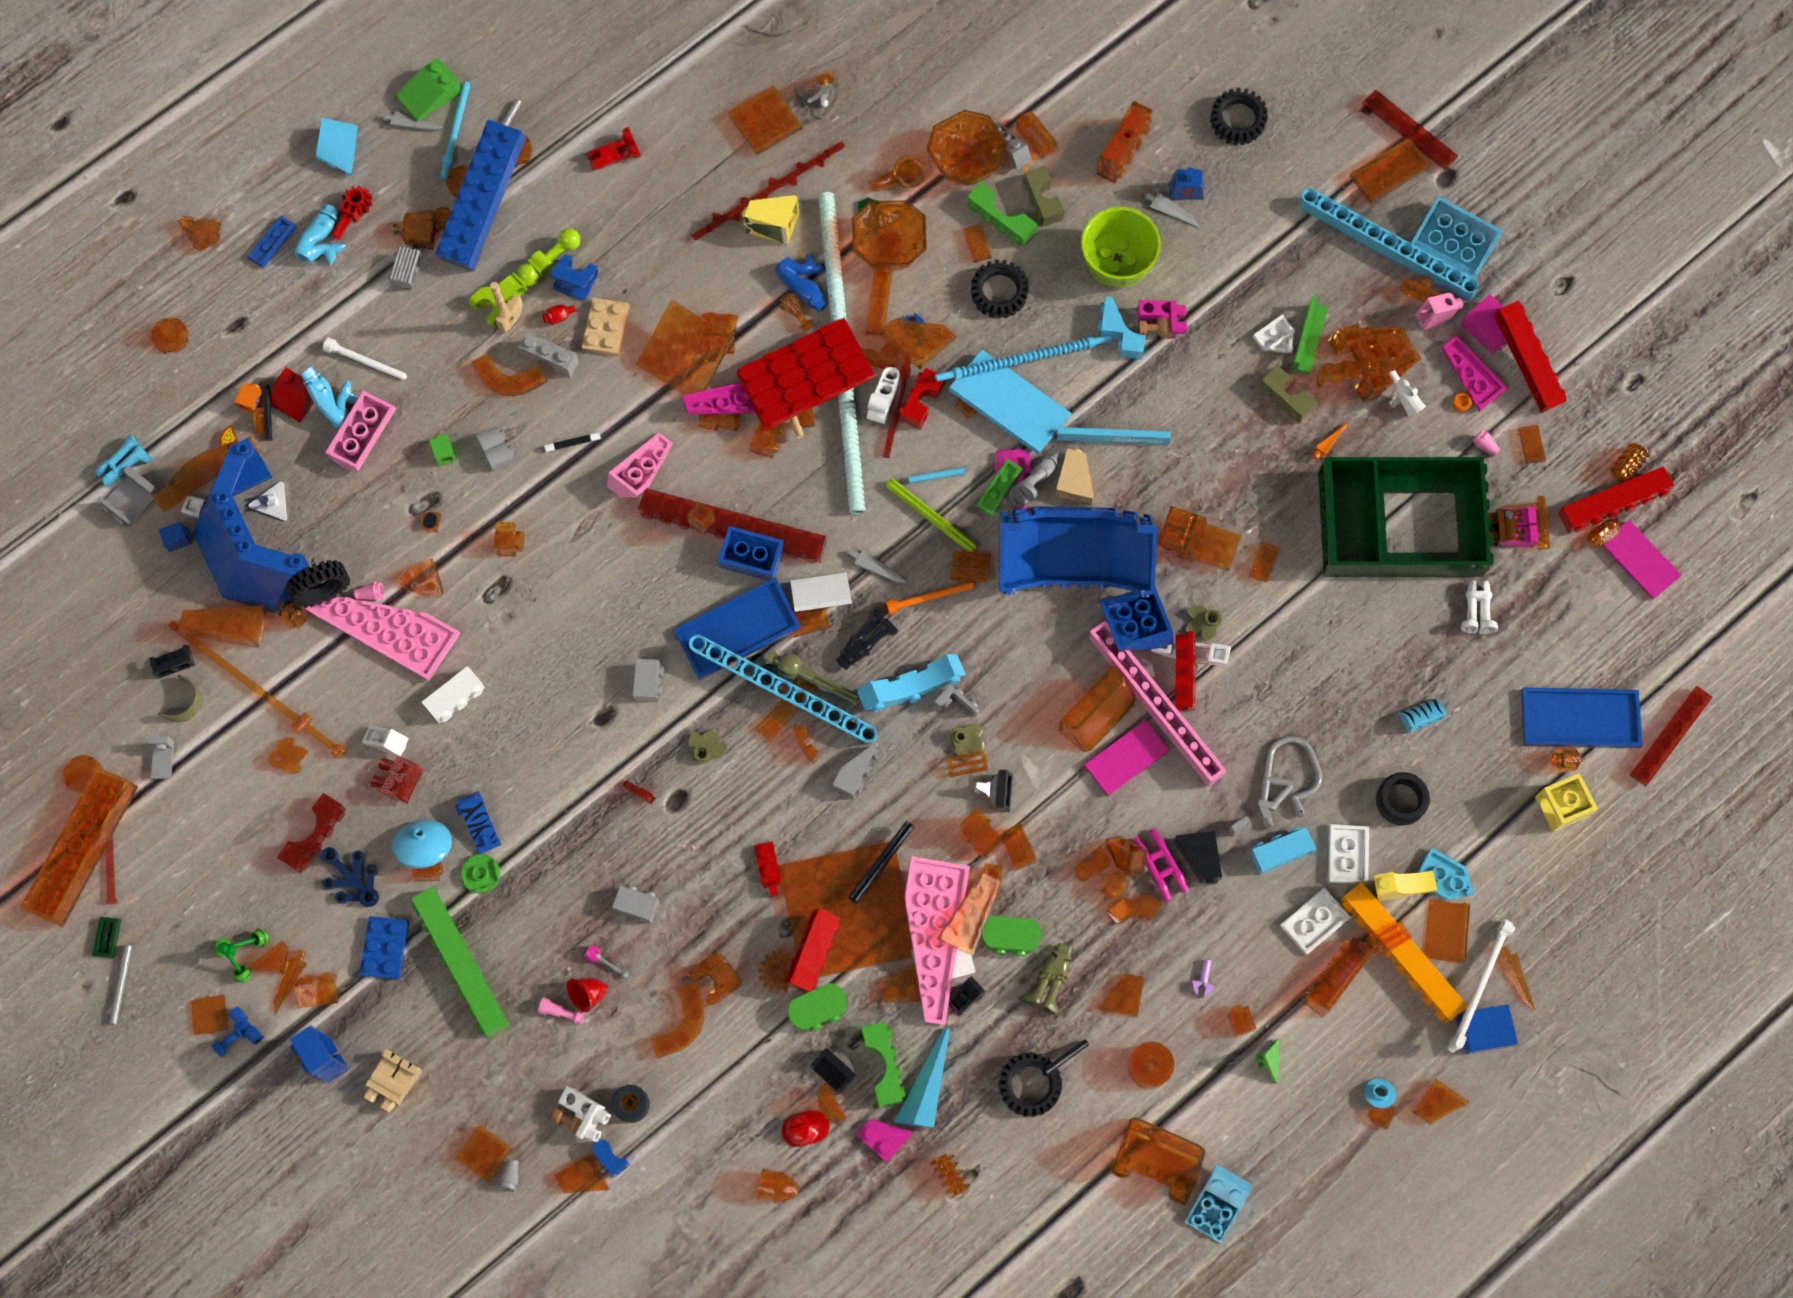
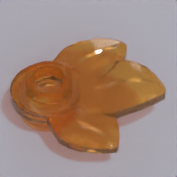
[269,737,308,774]

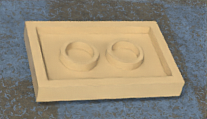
[582,298,630,356]

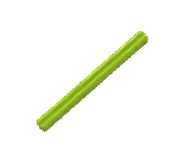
[886,479,977,553]

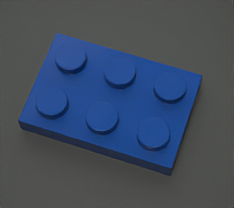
[359,916,410,980]

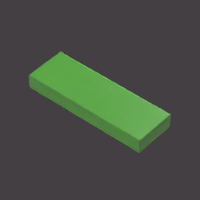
[976,459,1023,516]

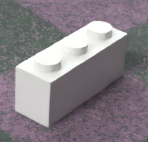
[422,666,485,724]

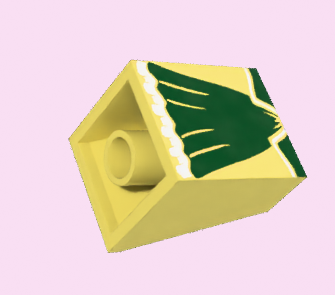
[742,195,799,244]

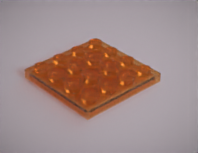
[636,300,735,395]

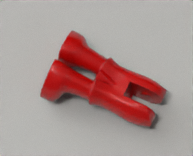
[586,127,641,170]

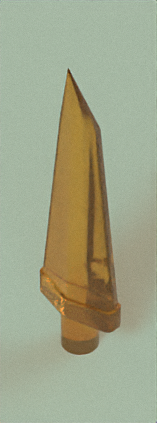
[1498,946,1536,1011]
[274,949,307,1015]

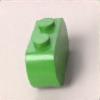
[981,916,1042,957]
[788,983,847,1033]

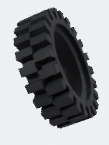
[1210,88,1268,145]
[971,260,1028,319]
[287,560,350,608]
[999,1052,1062,1117]

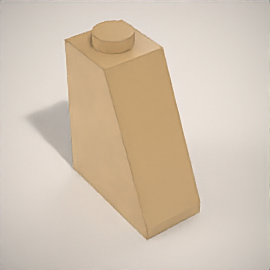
[1055,448,1094,505]

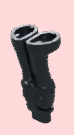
[835,608,899,670]

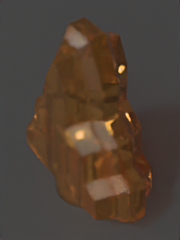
[178,216,221,252]

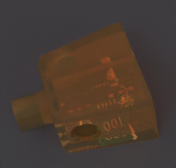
[393,210,437,250]

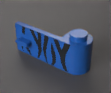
[455,791,501,854]

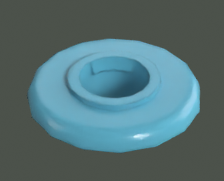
[1364,1078,1396,1109]

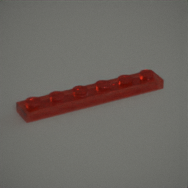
[1363,89,1458,171]
[1630,686,1713,787]

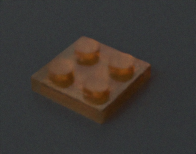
[455,1124,513,1183]

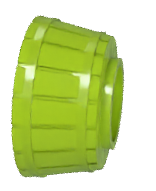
[1081,207,1161,288]

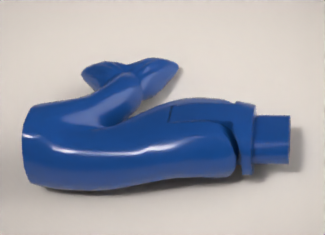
[775,254,828,312]

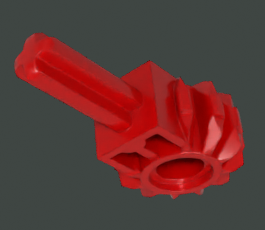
[331,185,373,240]

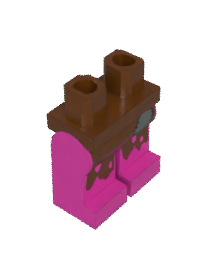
[1488,507,1539,547]

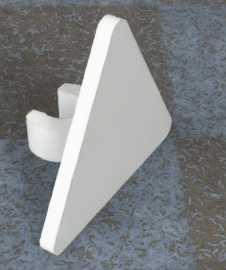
[248,482,287,521]

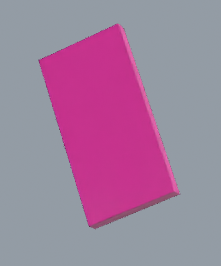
[1600,520,1682,600]
[1084,720,1170,796]

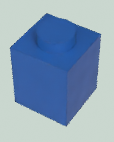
[159,522,192,552]

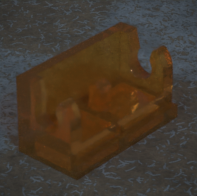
[1000,823,1037,871]

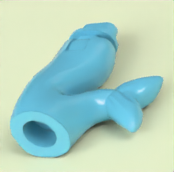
[294,204,346,265]
[300,367,358,429]

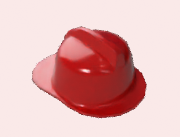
[782,1110,830,1147]

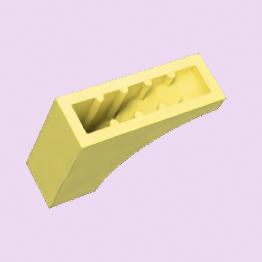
[1373,871,1438,902]

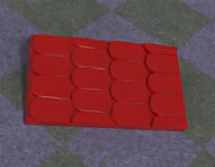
[736,317,874,431]

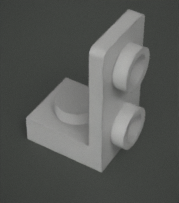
[934,685,979,717]
[148,736,174,779]

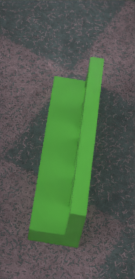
[1292,296,1328,375]

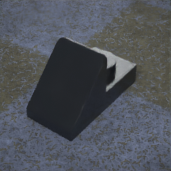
[948,976,985,1016]

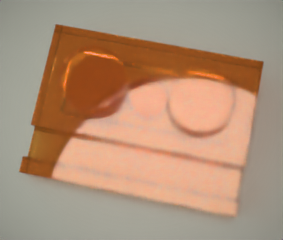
[792,607,831,638]

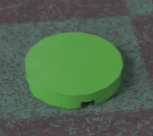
[461,854,501,894]

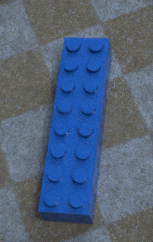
[435,119,526,271]

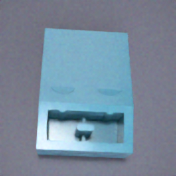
[1185,1164,1252,1243]

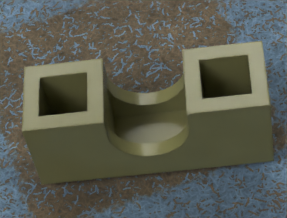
[1022,165,1064,227]
[1259,365,1318,423]

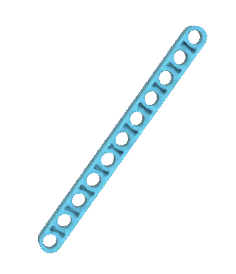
[1299,188,1479,301]
[689,635,878,744]

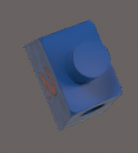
[1169,167,1204,200]

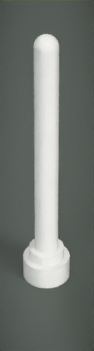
[323,337,407,380]

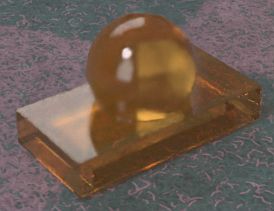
[1400,276,1440,302]

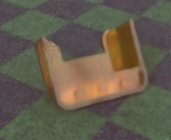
[1109,1117,1205,1206]

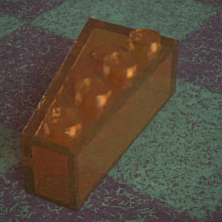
[179,605,267,648]

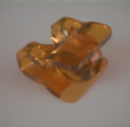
[688,953,742,1006]

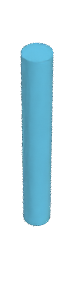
[908,467,965,484]

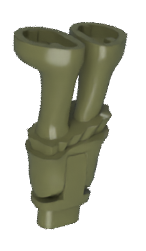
[1022,943,1073,1016]

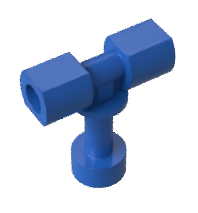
[211,1006,264,1057]

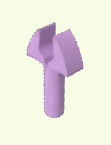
[1192,959,1214,998]

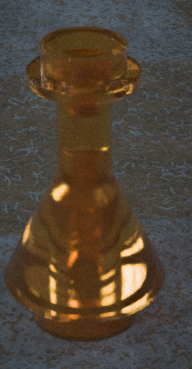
[780,293,813,332]

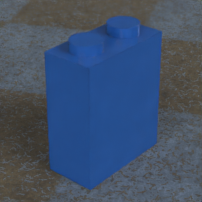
[1456,1004,1518,1055]

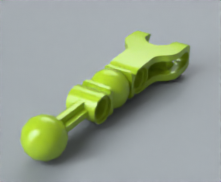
[469,228,581,328]

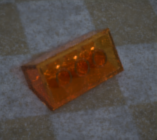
[1303,937,1376,1018]

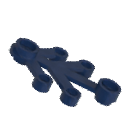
[321,847,379,907]

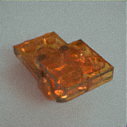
[1158,506,1241,571]

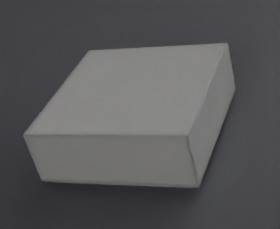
[1229,816,1251,836]

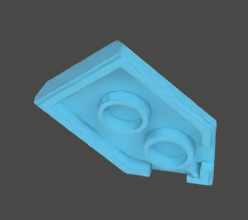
[1417,847,1475,901]

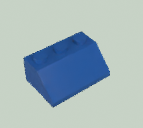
[718,526,784,581]

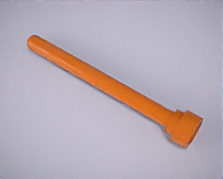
[885,581,975,615]

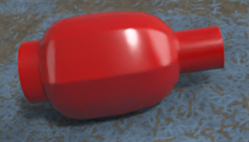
[542,305,576,325]

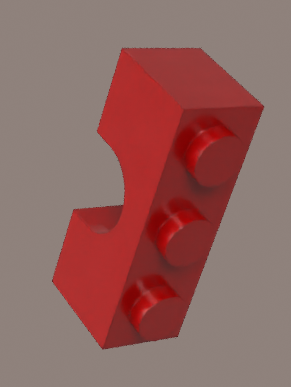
[899,367,945,430]

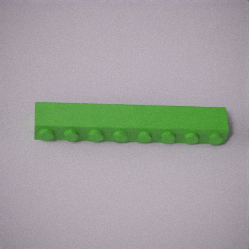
[411,886,510,1038]

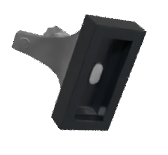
[974,770,1013,812]

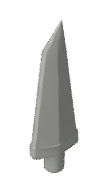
[383,111,446,131]
[1145,192,1200,228]
[848,549,909,583]

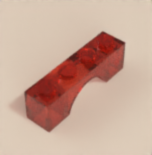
[277,793,346,874]

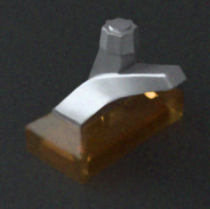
[807,72,835,106]

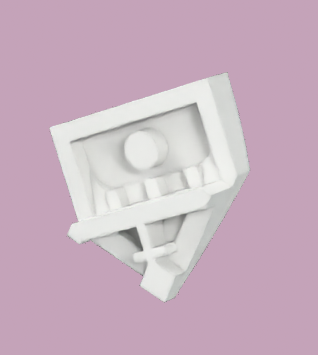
[1252,314,1295,353]

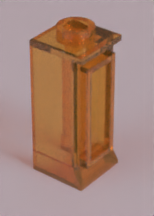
[1016,111,1057,160]

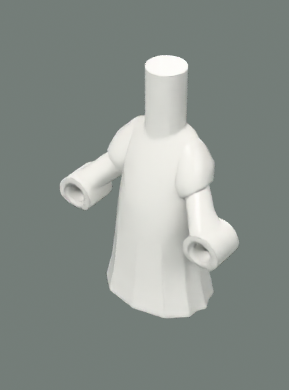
[1388,369,1426,417]

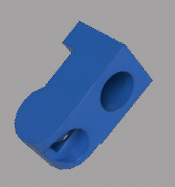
[593,1139,631,1178]

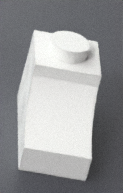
[361,725,409,756]

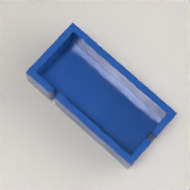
[290,1025,350,1083]

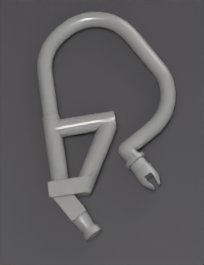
[1257,736,1322,829]

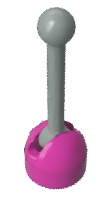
[584,944,629,979]

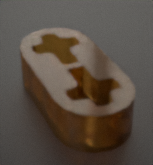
[1587,519,1621,548]

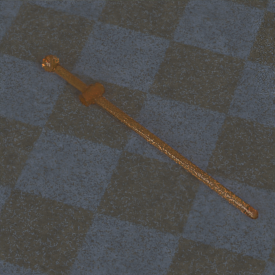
[169,621,346,759]

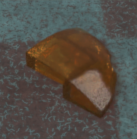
[395,559,444,597]

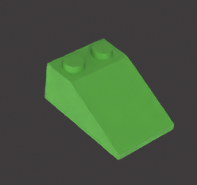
[396,58,461,122]

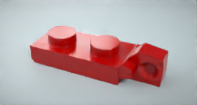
[754,841,781,897]

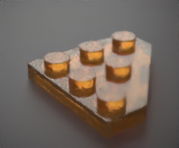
[879,320,956,369]

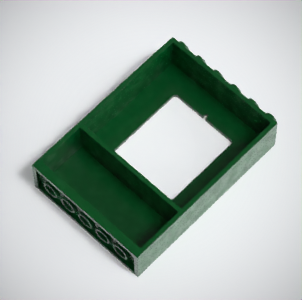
[1318,457,1494,577]

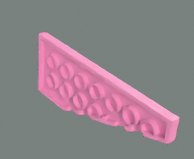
[301,597,460,681]
[904,856,970,1025]

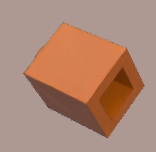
[235,383,263,414]

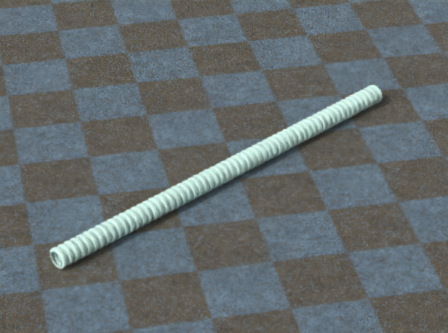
[818,192,866,514]

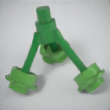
[213,928,269,983]

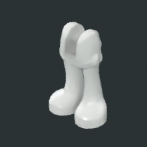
[1461,580,1498,634]

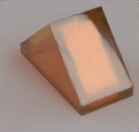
[249,941,289,975]

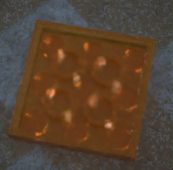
[728,86,802,155]

